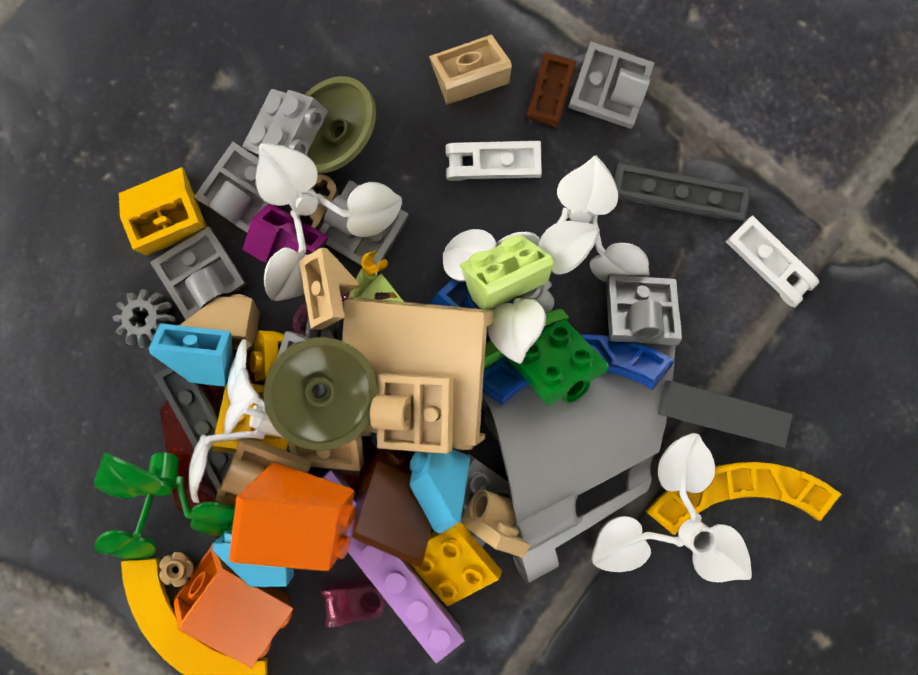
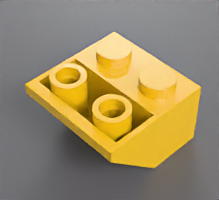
[119,167,208,256]

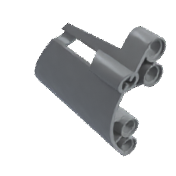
[481,342,676,584]

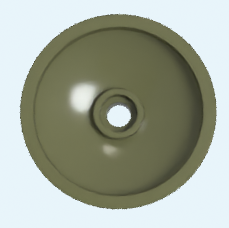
[304,76,376,173]
[263,337,378,450]

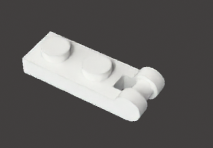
[446,141,542,181]
[725,215,819,307]

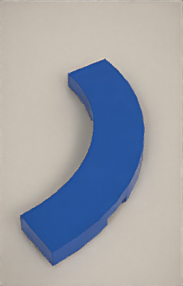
[482,334,674,406]

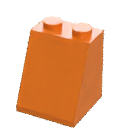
[229,462,356,571]
[173,545,294,668]

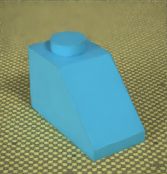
[149,324,234,386]
[409,449,471,534]

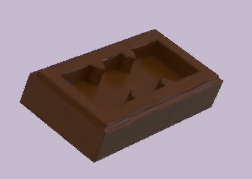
[526,52,577,128]

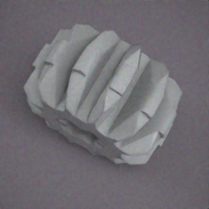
[112,289,175,348]

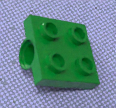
[507,318,608,405]

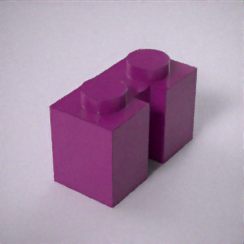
[242,203,329,263]

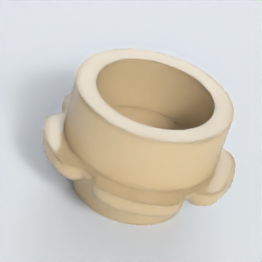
[159,552,194,587]

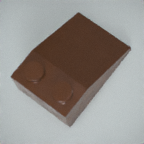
[352,446,432,567]

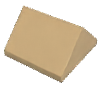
[429,35,512,105]

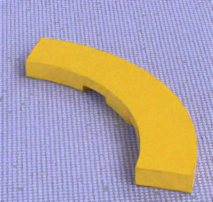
[645,462,842,535]
[121,558,268,675]

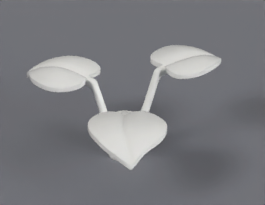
[256,144,402,301]
[496,156,650,282]
[443,221,600,364]
[189,339,284,503]
[592,433,752,582]

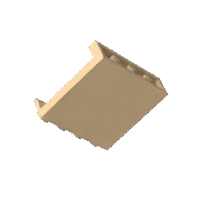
[342,298,494,450]

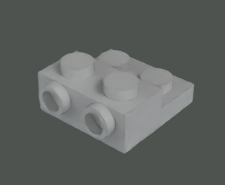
[242,88,328,157]

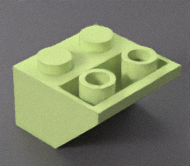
[459,235,554,310]

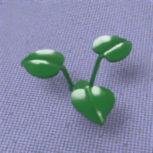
[94,452,235,560]

